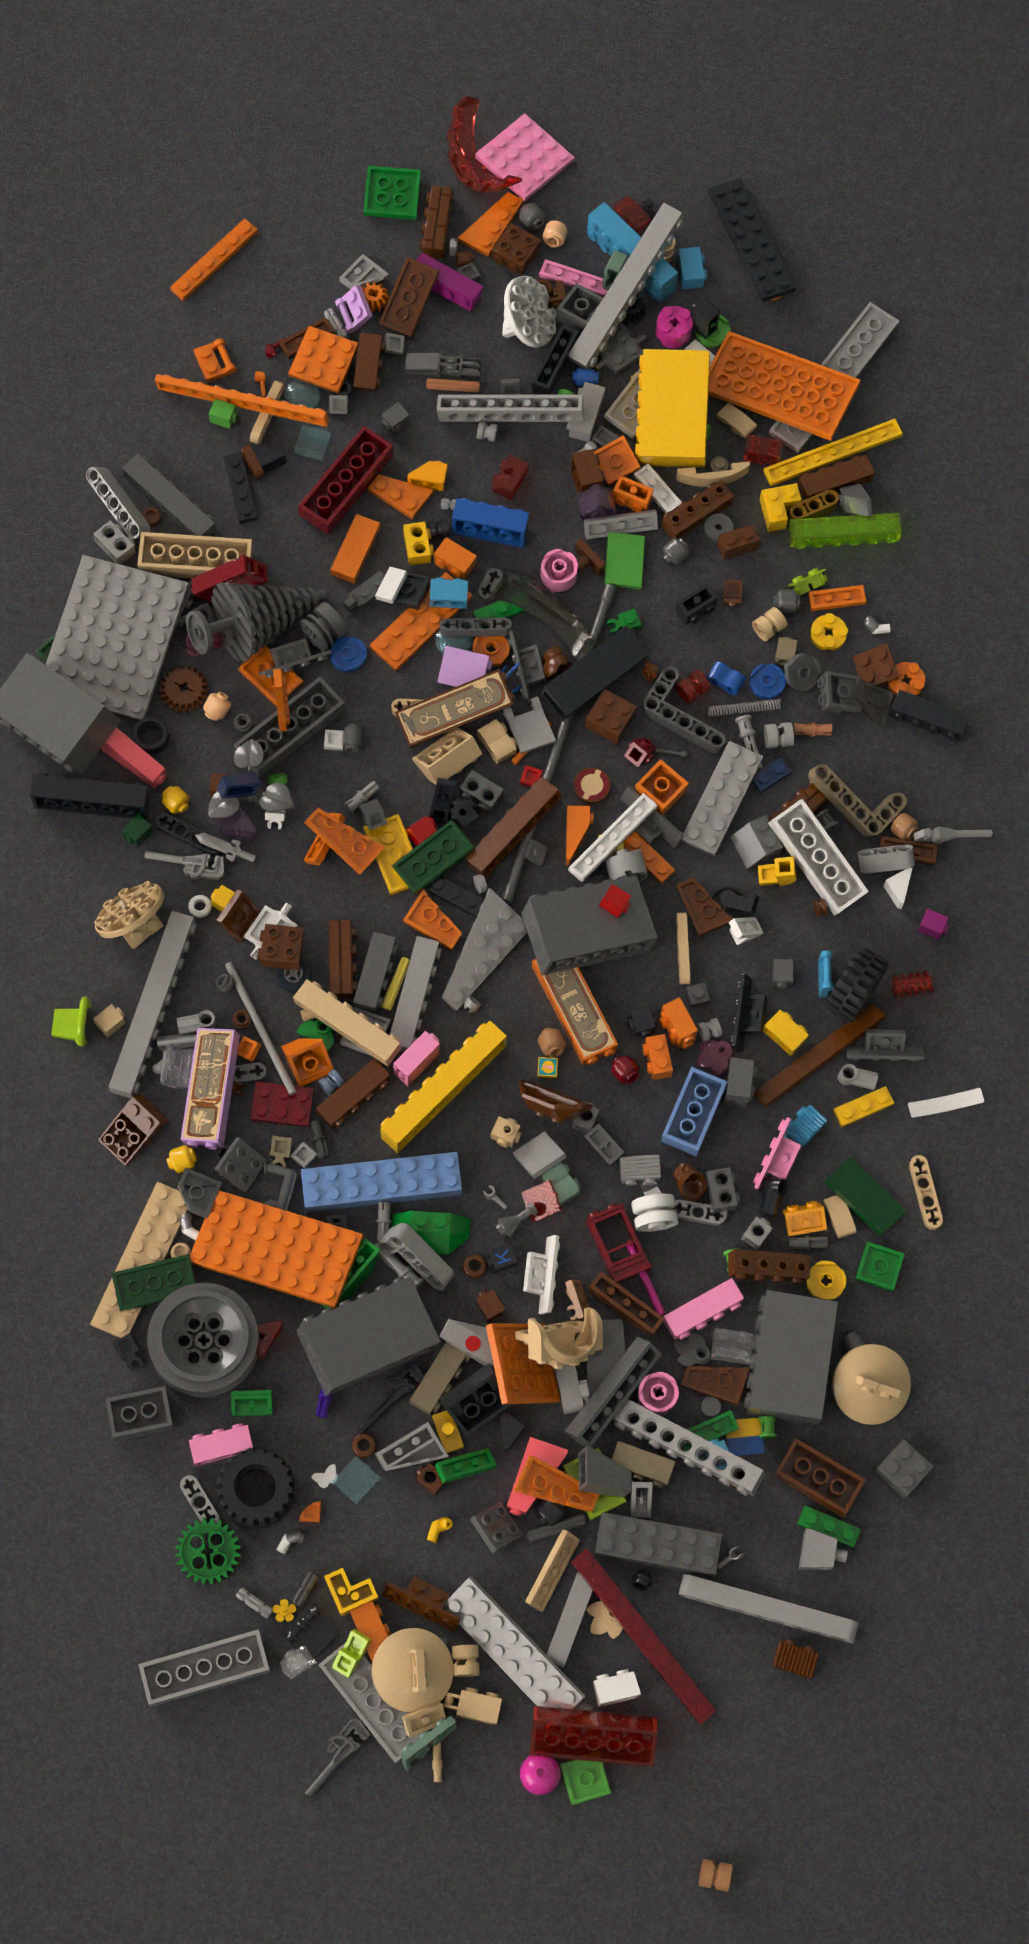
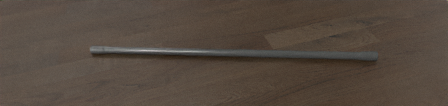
[501,584,616,904]

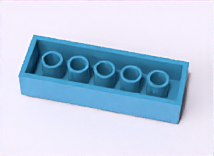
[587,202,678,303]

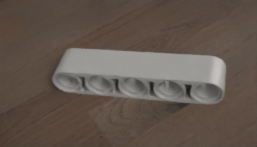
[86,467,151,539]
[547,1572,592,1668]

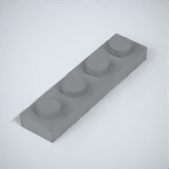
[584,509,658,540]

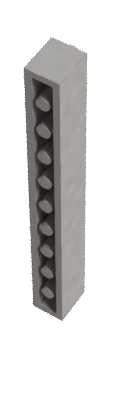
[568,203,684,369]
[109,911,197,1098]

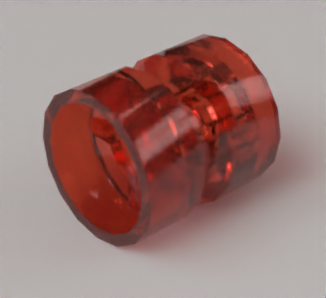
[675,670,711,704]

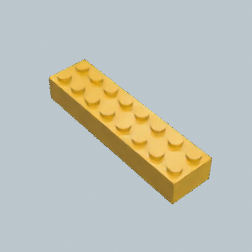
[380,1021,507,1154]

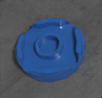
[330,636,367,672]
[749,663,786,700]

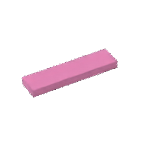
[539,259,608,298]

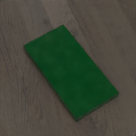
[392,820,475,895]
[824,1157,907,1237]
[111,1254,196,1312]

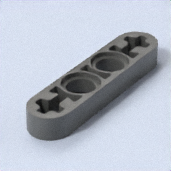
[440,617,512,637]

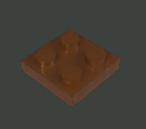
[853,643,899,691]
[217,889,261,943]

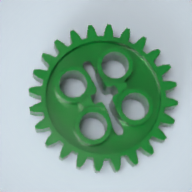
[175,1518,241,1585]

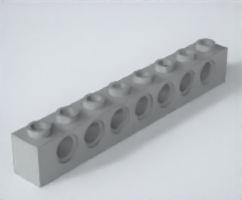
[437,395,584,422]
[612,1399,765,1496]

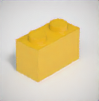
[763,1010,809,1056]

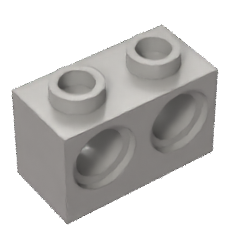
[93,520,136,565]

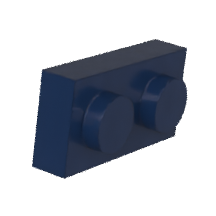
[752,757,792,793]

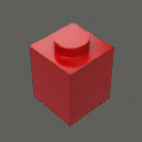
[405,816,437,845]
[599,884,631,917]

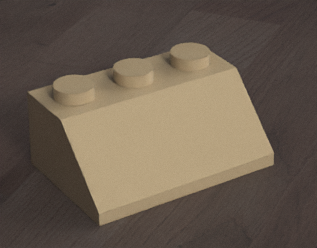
[412,728,482,785]

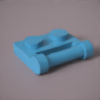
[818,951,834,998]

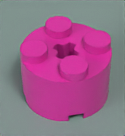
[656,306,693,349]

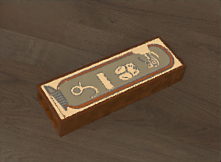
[395,669,516,748]

